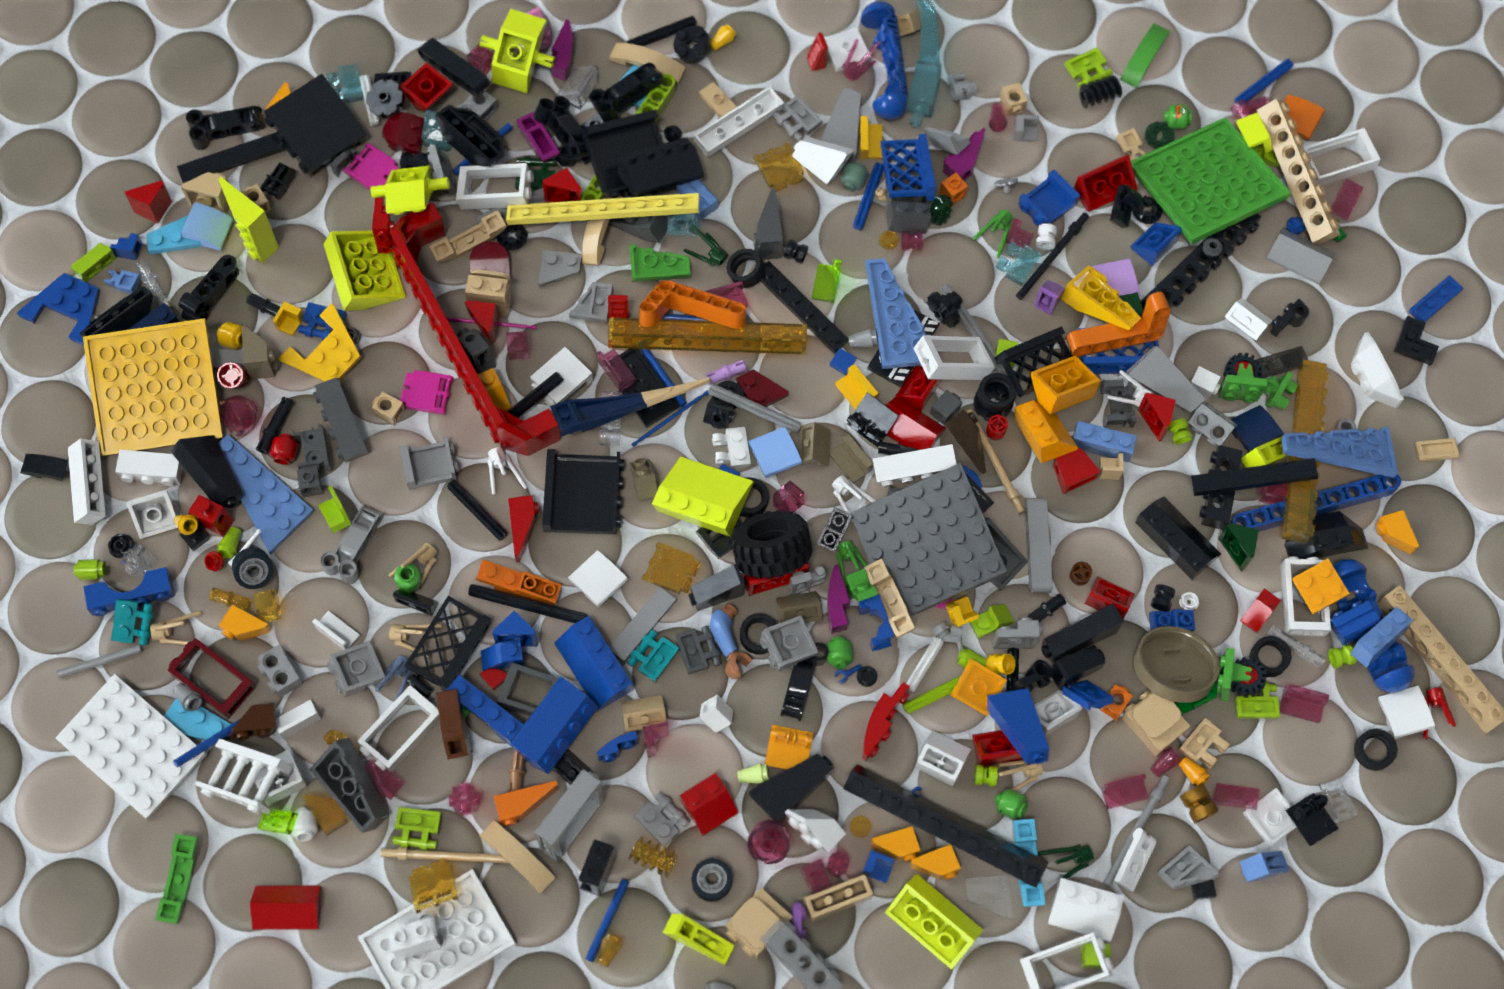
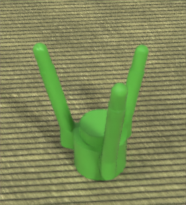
[973,209,1013,258]
[836,540,868,588]

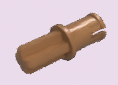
[508,750,525,792]

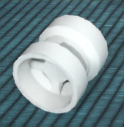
[1036,224,1057,250]

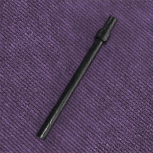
[1016,212,1089,300]

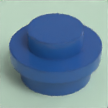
[1287,217,1306,235]

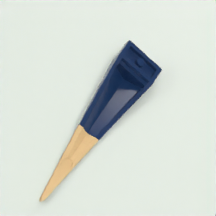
[550,378,711,436]

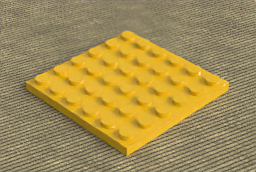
[83,318,224,457]

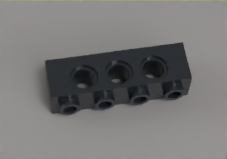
[1199,445,1243,530]

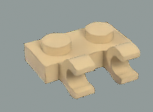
[1178,718,1230,770]

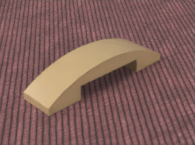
[609,43,686,84]
[582,196,623,266]
[429,210,507,263]
[864,558,916,638]
[479,820,556,894]

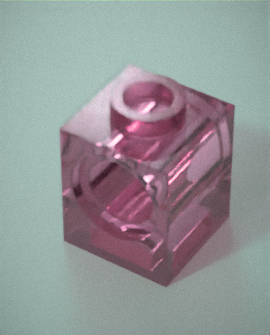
[467,43,494,75]

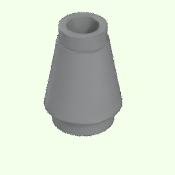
[849,328,878,348]
[173,683,202,711]

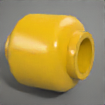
[217,322,243,350]

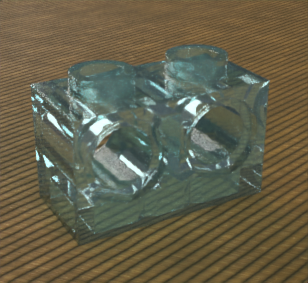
[667,213,699,237]

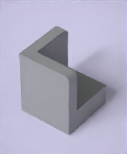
[1014,114,1039,142]

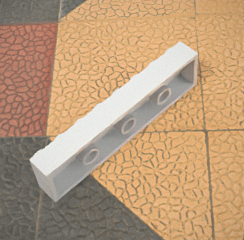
[694,86,784,157]

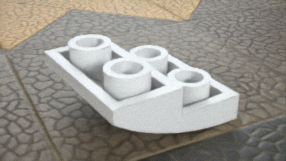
[568,550,628,607]
[1378,686,1435,739]

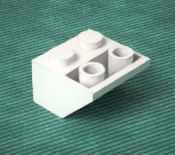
[915,730,971,787]
[250,749,307,806]
[785,809,846,852]

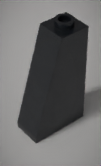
[171,435,244,509]
[1041,603,1124,663]
[748,754,833,826]

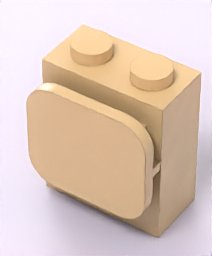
[465,269,512,318]
[1122,690,1190,757]
[725,888,793,959]

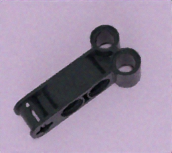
[589,62,663,122]
[533,96,590,160]
[186,106,265,150]
[178,255,239,321]
[780,642,828,722]

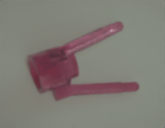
[842,39,880,81]

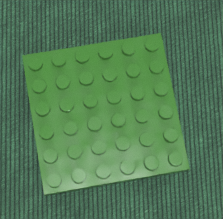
[1131,117,1291,244]

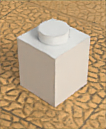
[1191,366,1221,400]

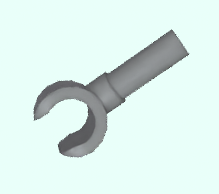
[950,625,963,652]

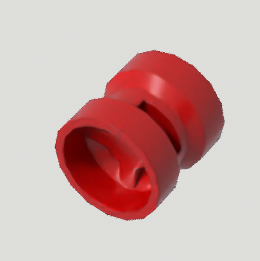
[986,415,1008,441]

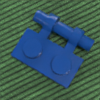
[298,302,347,340]

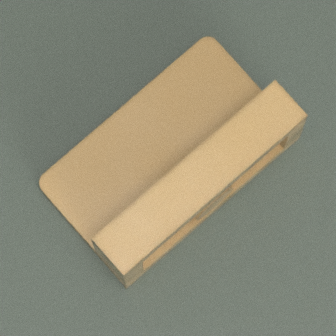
[621,695,667,732]

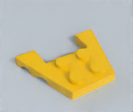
[278,303,362,382]

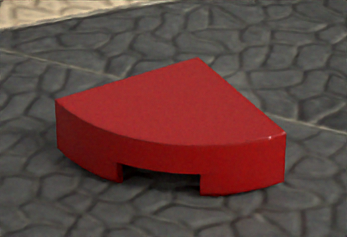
[480,669,507,691]

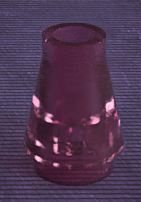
[989,103,1007,132]
[1150,747,1181,778]

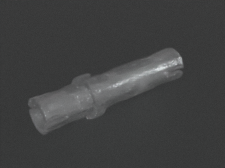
[135,260,173,311]
[1266,624,1327,669]

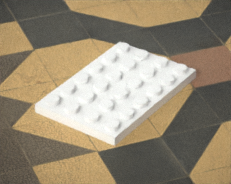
[56,674,207,820]
[358,869,516,989]

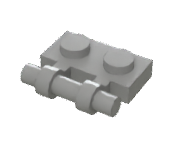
[773,95,822,141]
[788,566,826,595]
[634,791,690,848]

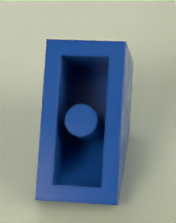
[481,639,524,671]

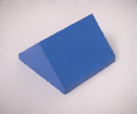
[1130,222,1182,266]
[492,610,538,647]

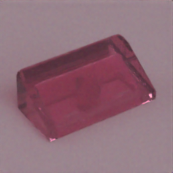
[1214,783,1260,810]

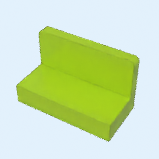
[71,243,116,283]
[318,486,351,533]

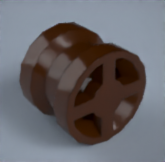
[1070,562,1092,586]

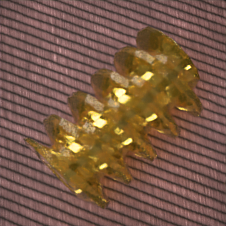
[628,836,677,878]

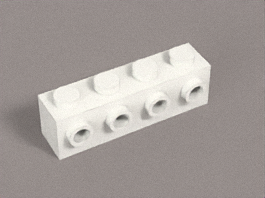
[68,438,105,525]
[873,444,956,487]

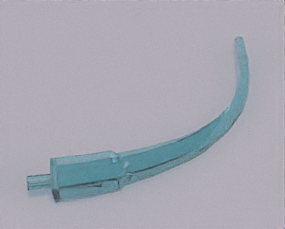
[906,0,942,128]

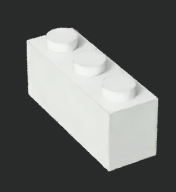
[115,450,184,486]

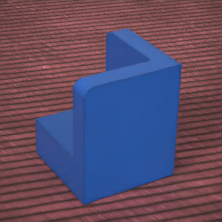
[110,233,143,260]
[862,851,895,883]

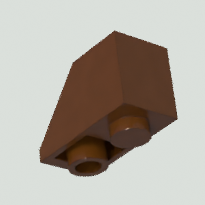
[229,703,276,740]

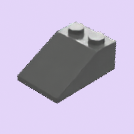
[753,188,783,260]
[985,518,1028,590]

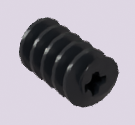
[1079,75,1122,108]

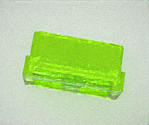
[812,259,842,303]

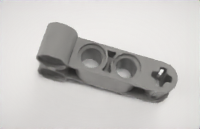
[320,504,384,584]

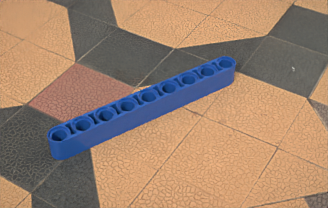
[1230,474,1401,532]

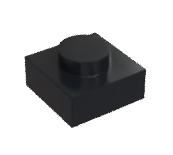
[179,525,210,552]
[1191,879,1217,900]

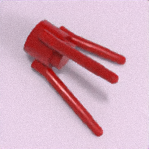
[1423,687,1456,740]

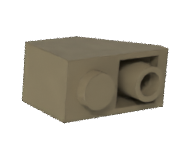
[629,458,658,500]

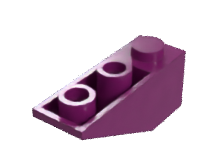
[942,127,986,181]

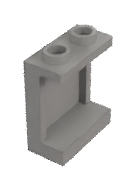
[399,437,459,490]

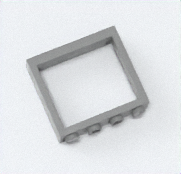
[535,769,604,863]

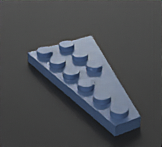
[865,258,929,369]
[1281,427,1398,478]
[218,434,314,554]

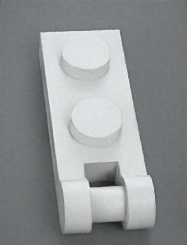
[1114,828,1156,892]

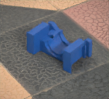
[857,594,894,652]

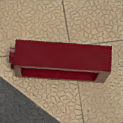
[167,638,256,720]

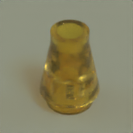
[596,932,622,967]

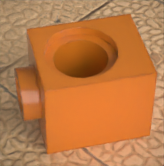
[939,173,968,207]
[1099,684,1133,720]

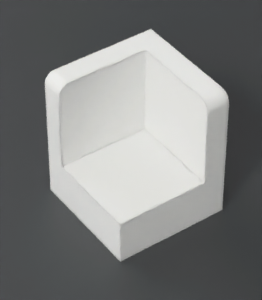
[700,694,733,732]

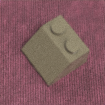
[242,326,278,379]

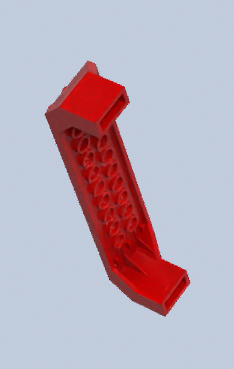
[389,202,561,456]

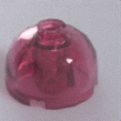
[219,395,258,437]
[747,820,791,865]

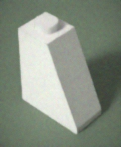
[792,137,854,184]

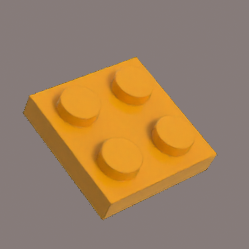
[1291,559,1350,615]
[950,659,1007,716]

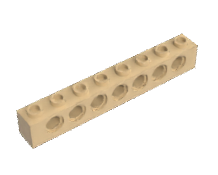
[1257,99,1340,246]
[1377,585,1504,734]

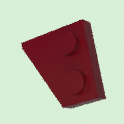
[736,369,789,407]

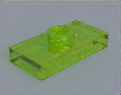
[257,809,298,835]

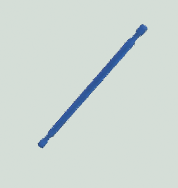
[631,390,709,447]

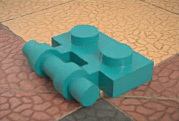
[111,598,154,645]
[626,630,680,682]

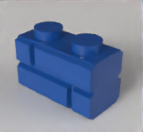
[1330,600,1381,645]

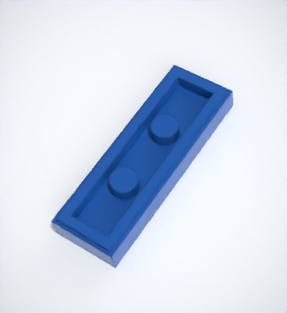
[1408,275,1464,322]

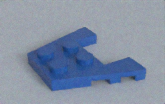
[17,273,100,346]

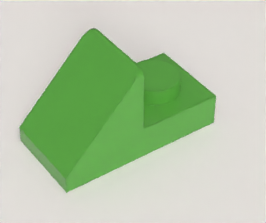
[846,569,878,602]

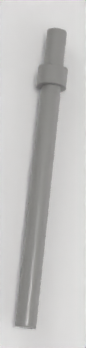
[1103,775,1171,887]

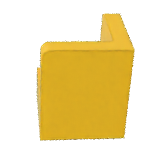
[273,302,304,336]
[945,596,980,627]

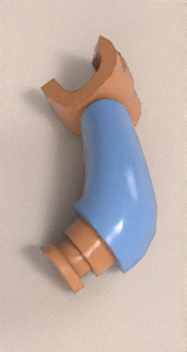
[710,604,753,679]

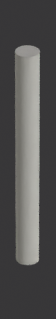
[57,644,142,678]

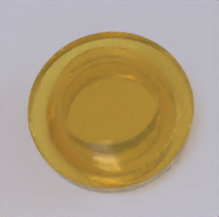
[879,230,898,249]

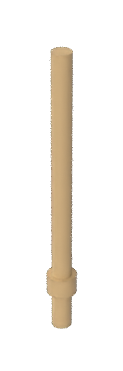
[967,409,1026,515]
[381,847,509,864]

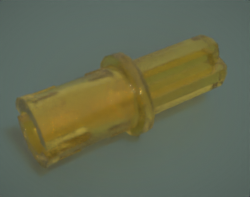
[209,587,251,610]

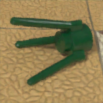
[684,225,728,267]
[1037,844,1094,880]

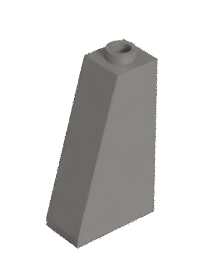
[821,88,861,163]
[1125,346,1205,413]

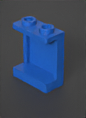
[1018,169,1080,226]

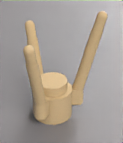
[388,543,437,585]
[150,611,202,645]
[389,623,442,658]
[998,760,1043,791]

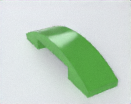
[1120,23,1170,88]
[155,834,198,924]

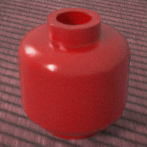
[270,434,298,465]

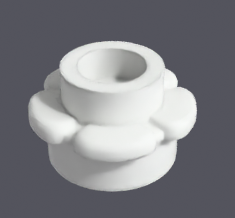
[1179,592,1199,610]

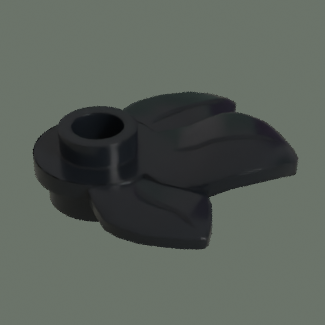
[399,152,434,171]

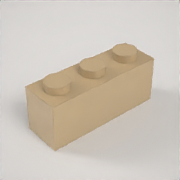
[803,874,873,923]

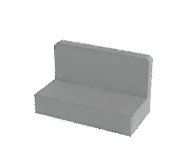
[925,127,970,155]

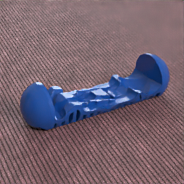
[860,1,908,120]
[1333,559,1415,693]

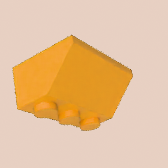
[1031,355,1101,415]
[1015,400,1078,463]

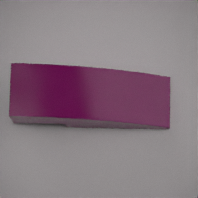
[551,19,573,81]
[516,112,560,162]
[827,565,850,634]

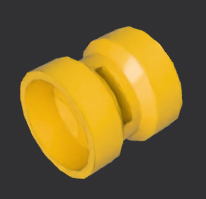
[986,654,1016,675]

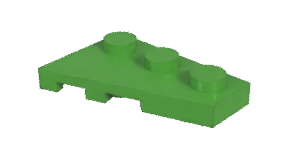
[629,244,691,282]

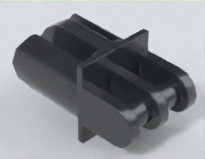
[260,162,296,199]

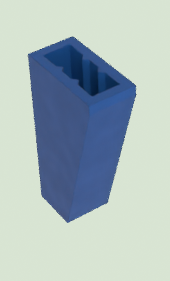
[987,688,1049,765]

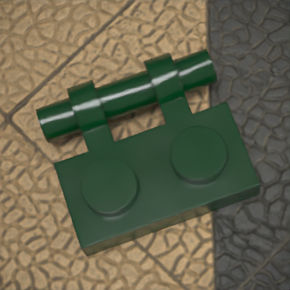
[515,156,556,190]

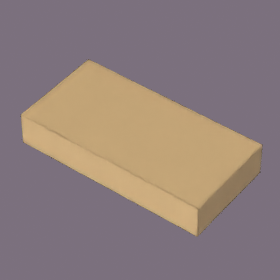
[1414,438,1459,462]

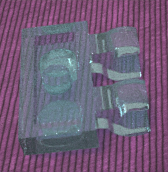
[325,64,364,103]
[996,242,1042,286]

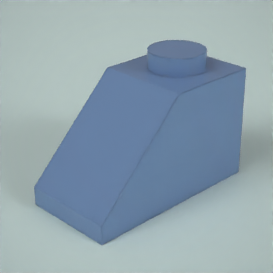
[1240,851,1290,882]

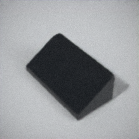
[393,589,438,615]
[553,749,595,785]

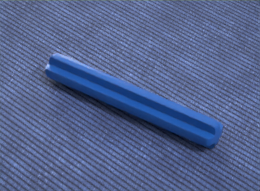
[1234,59,1294,107]
[853,162,884,230]

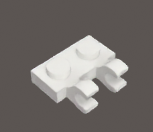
[712,427,751,469]

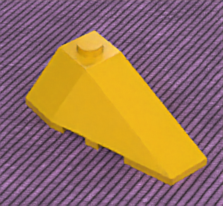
[1061,265,1141,331]

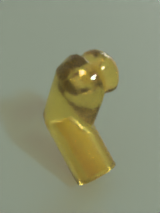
[323,730,354,746]

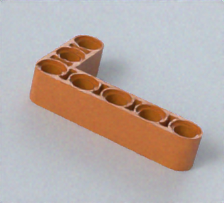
[639,280,746,329]
[1066,292,1171,357]

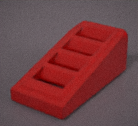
[807,32,828,71]
[608,295,629,326]

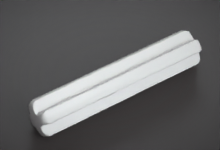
[359,75,380,126]
[906,637,944,692]

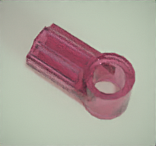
[1231,96,1271,120]

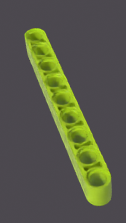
[581,74,675,201]

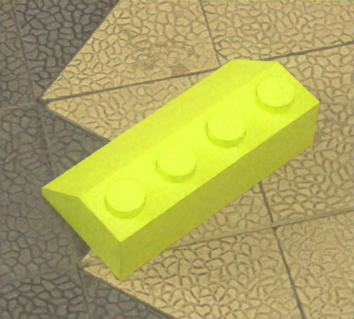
[885,873,984,969]

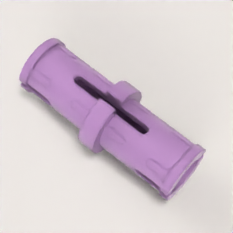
[705,360,747,385]

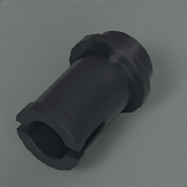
[406,673,433,699]

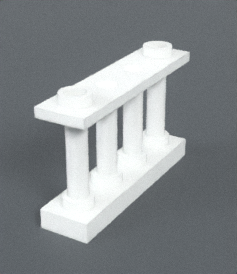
[195,739,292,814]

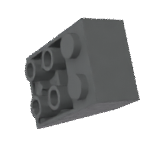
[885,175,931,234]
[608,192,674,243]

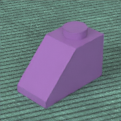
[1034,280,1065,315]

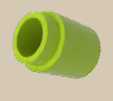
[74,559,107,580]

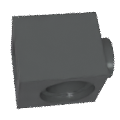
[930,390,962,426]
[297,467,323,497]

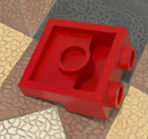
[372,198,395,254]

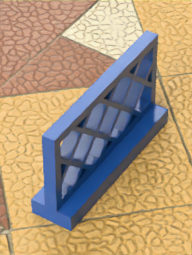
[880,134,936,201]
[1078,328,1159,374]

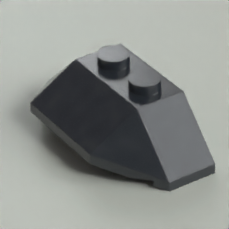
[435,105,504,167]
[79,286,153,338]
[1284,511,1368,559]

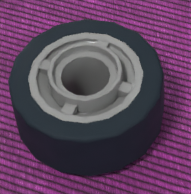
[231,548,273,589]
[691,858,732,902]

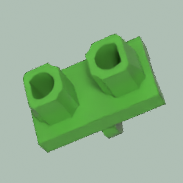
[1264,372,1298,410]

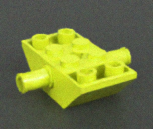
[480,9,555,94]
[371,165,450,215]

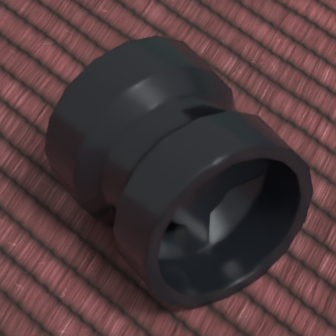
[783,239,809,264]
[1150,584,1176,612]

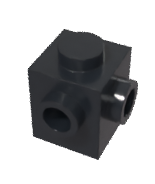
[703,397,736,429]

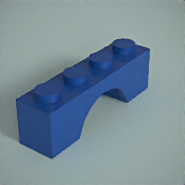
[83,567,175,616]
[446,675,524,748]

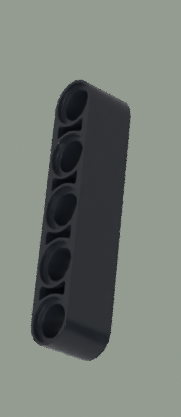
[417,38,490,97]

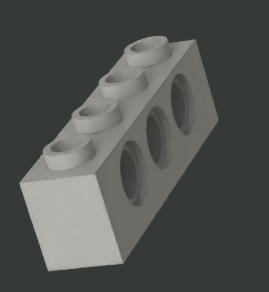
[760,921,842,989]

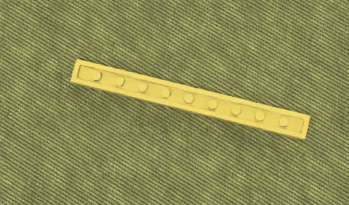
[506,193,700,225]

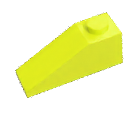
[1241,432,1292,468]
[663,913,735,965]

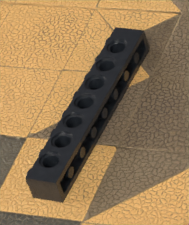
[1141,213,1262,313]

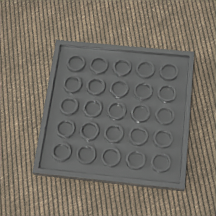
[850,463,1008,616]

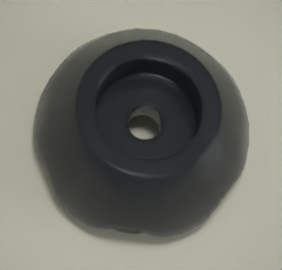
[555,146,577,167]
[108,534,134,559]

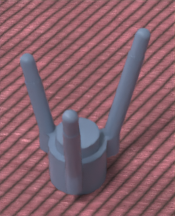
[373,655,412,699]

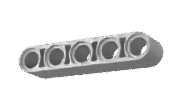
[1024,498,1052,593]

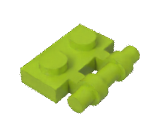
[1064,47,1113,89]
[1235,682,1280,719]
[393,807,442,850]

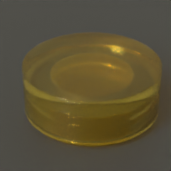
[849,816,871,838]

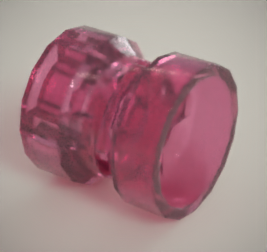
[901,231,923,251]
[827,852,849,877]

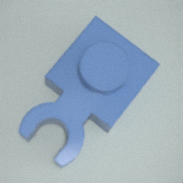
[104,270,142,293]

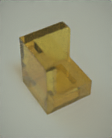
[254,589,281,622]

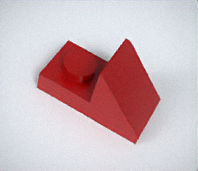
[1240,588,1281,633]

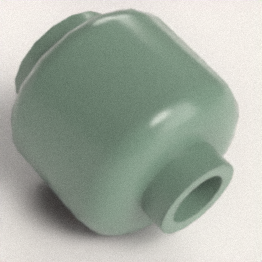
[840,161,868,191]

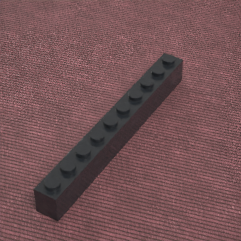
[843,764,1049,888]

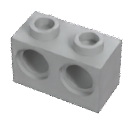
[456,91,498,122]
[1188,401,1237,446]
[257,645,303,697]

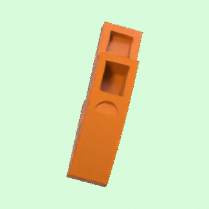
[475,559,562,604]

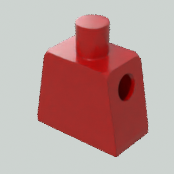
[1053,447,1100,494]
[188,495,235,537]

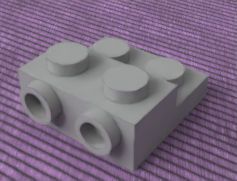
[760,615,818,671]
[992,618,1043,649]
[327,641,385,697]

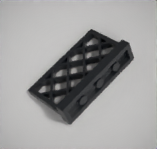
[994,326,1072,398]
[404,596,491,691]

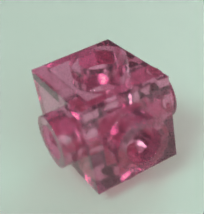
[449,783,480,815]

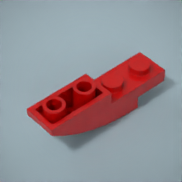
[862,682,910,761]

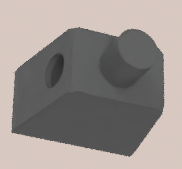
[457,328,496,375]

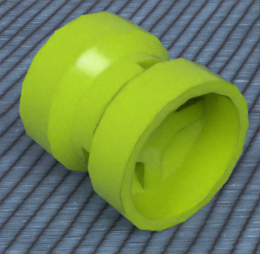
[1169,418,1193,445]
[1328,644,1357,669]
[974,764,998,787]

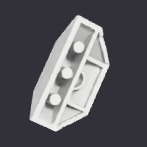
[1351,332,1404,408]

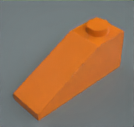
[494,780,559,827]

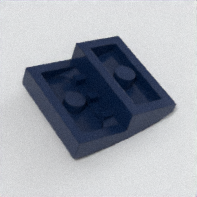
[1231,405,1284,453]

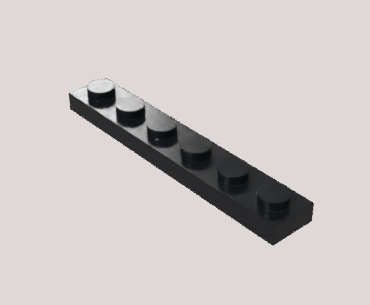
[760,261,849,354]

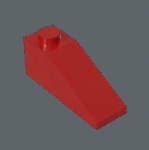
[508,495,539,562]

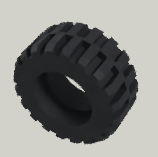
[730,510,813,579]

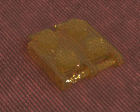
[753,142,804,191]
[641,542,700,594]
[409,858,459,914]

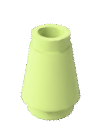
[737,763,769,784]

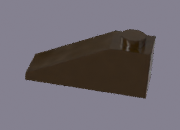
[945,409,986,474]

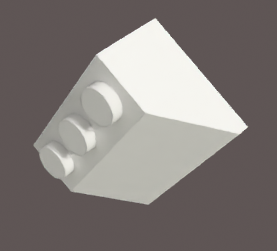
[1047,878,1124,942]

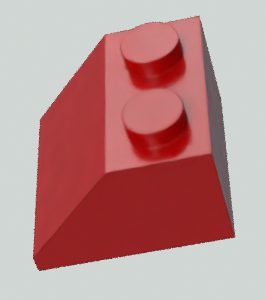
[680,773,739,836]

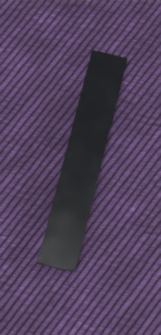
[177,132,288,183]
[1191,458,1318,496]

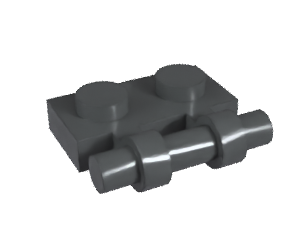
[675,625,722,675]

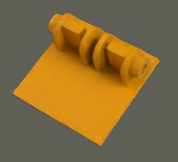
[765,725,813,770]

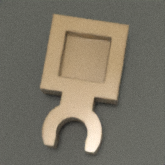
[1115,128,1145,161]

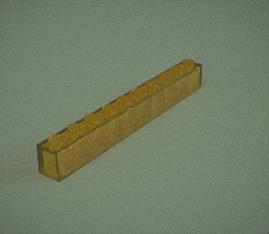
[608,317,807,355]
[1281,359,1329,544]

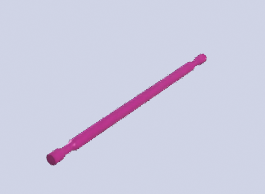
[446,317,537,329]

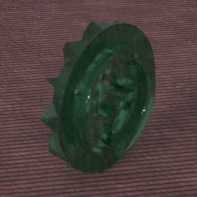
[1145,122,1175,149]
[930,194,953,226]

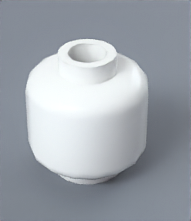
[289,807,318,841]

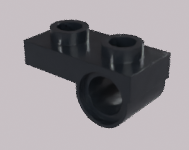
[1110,184,1142,228]
[1270,299,1309,337]
[1010,660,1055,692]

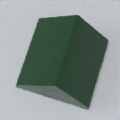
[1218,523,1259,572]

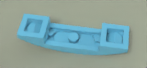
[1013,819,1045,907]

